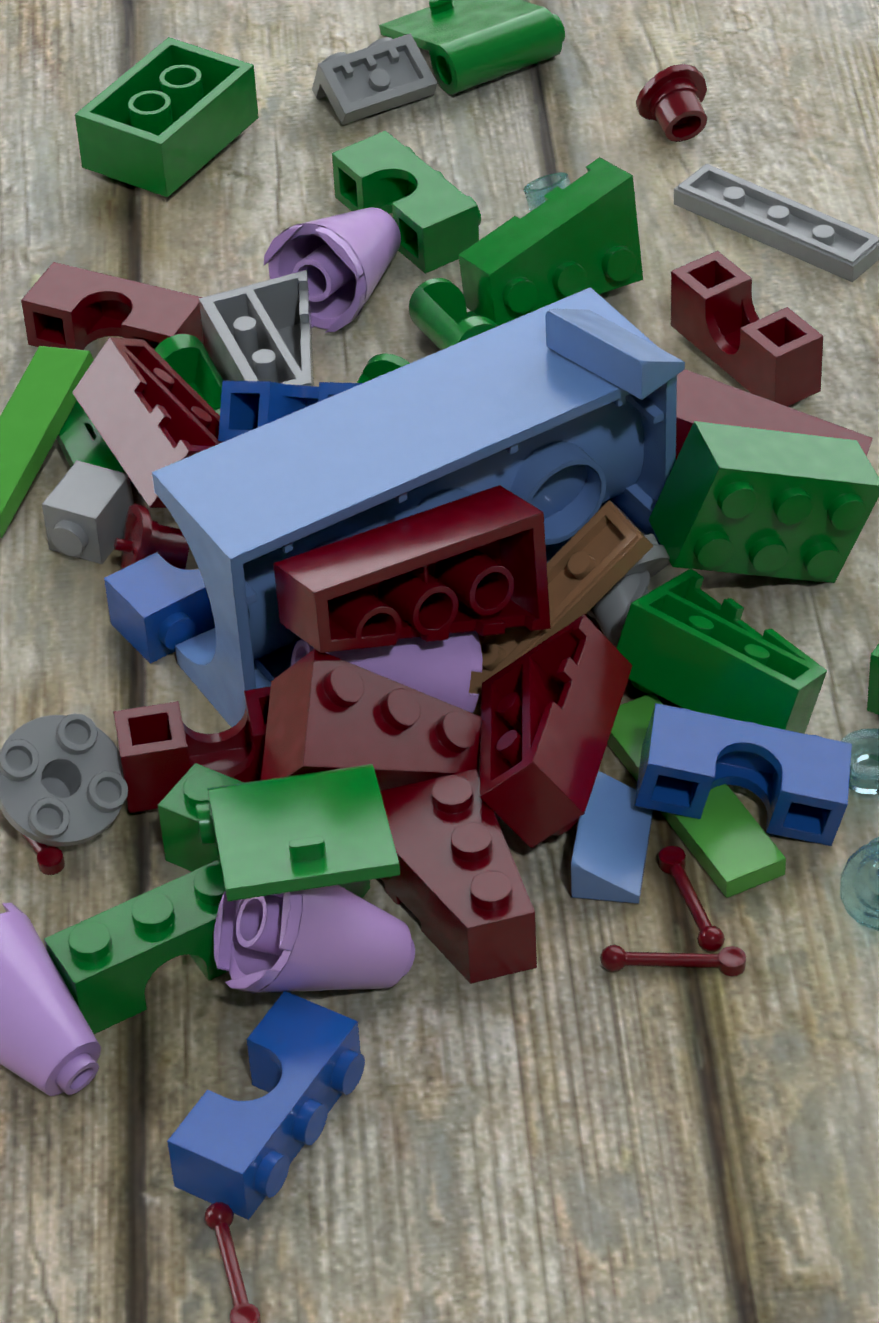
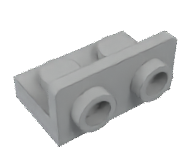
[312,33,438,125]

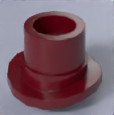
[636,64,707,142]
[114,504,189,569]

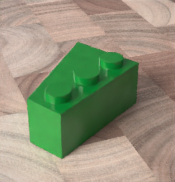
[458,157,643,326]
[617,568,827,734]

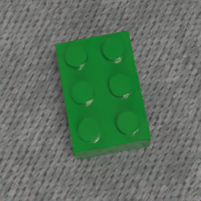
[75,37,259,198]
[649,421,879,583]

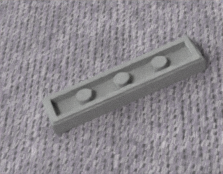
[674,164,879,282]

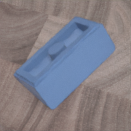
[545,309,685,400]
[571,771,654,904]

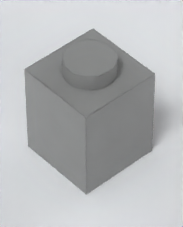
[42,460,134,564]

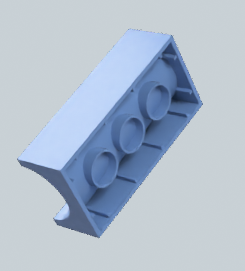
[152,287,677,728]

